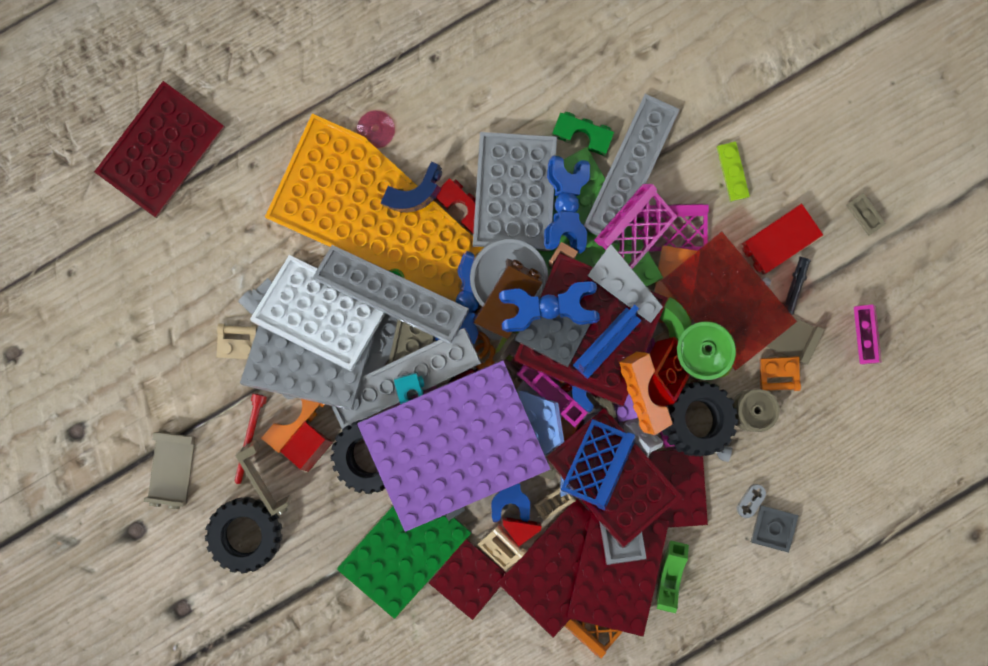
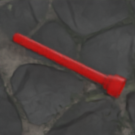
[234,393,267,484]

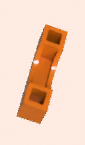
[619,351,672,435]
[261,399,326,453]

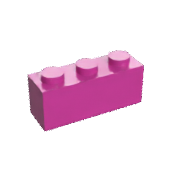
[854,304,882,365]

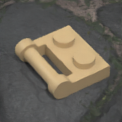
[216,323,258,359]
[478,524,527,571]

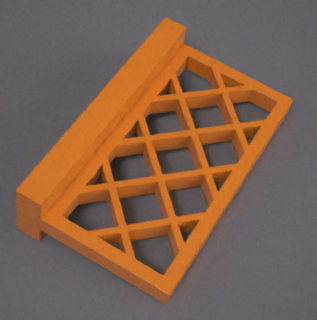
[565,619,622,659]

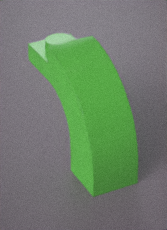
[660,297,692,341]
[656,540,689,614]

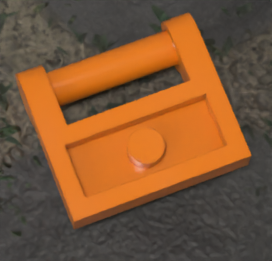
[759,356,801,391]

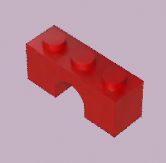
[436,178,476,234]

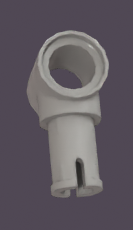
[238,278,272,315]

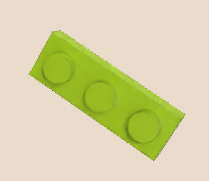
[716,142,750,202]

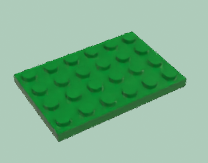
[337,505,471,619]

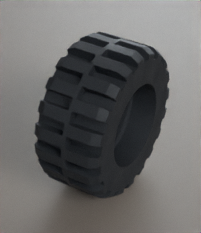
[662,381,739,456]
[331,418,386,494]
[205,497,283,574]

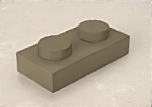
[846,193,886,236]

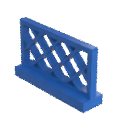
[573,305,641,379]
[561,419,636,510]

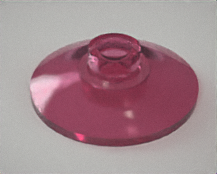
[357,110,395,149]

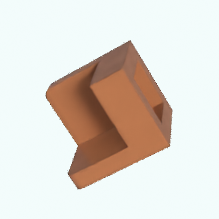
[549,242,578,268]

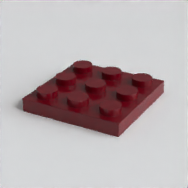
[428,539,506,620]

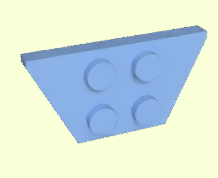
[519,391,564,456]

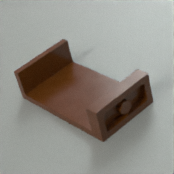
[474,258,543,339]

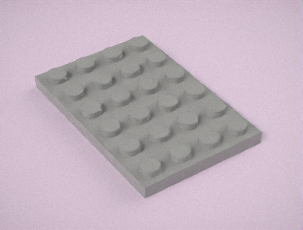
[473,132,557,251]
[240,326,374,410]

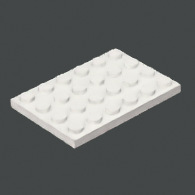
[250,255,386,371]

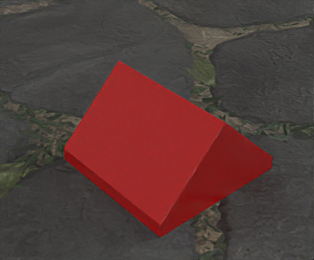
[280,421,333,472]
[502,516,542,546]

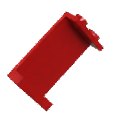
[741,203,823,275]

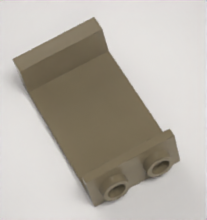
[742,300,824,365]
[144,432,196,509]
[235,440,291,516]

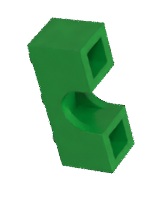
[552,111,614,157]

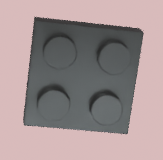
[750,505,799,553]

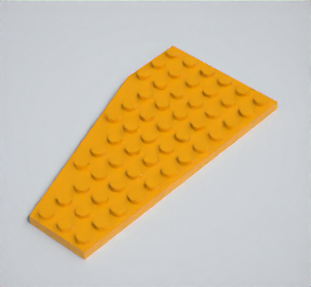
[265,113,484,302]

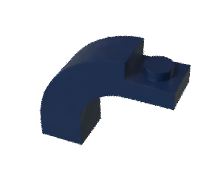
[381,161,442,213]

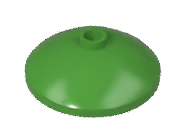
[677,321,736,380]

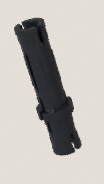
[782,257,811,315]

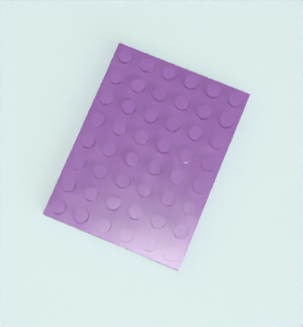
[357,360,550,532]

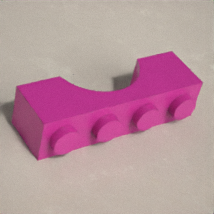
[516,366,588,427]

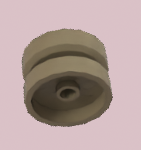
[732,389,780,432]

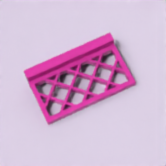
[594,184,678,269]
[631,204,709,251]

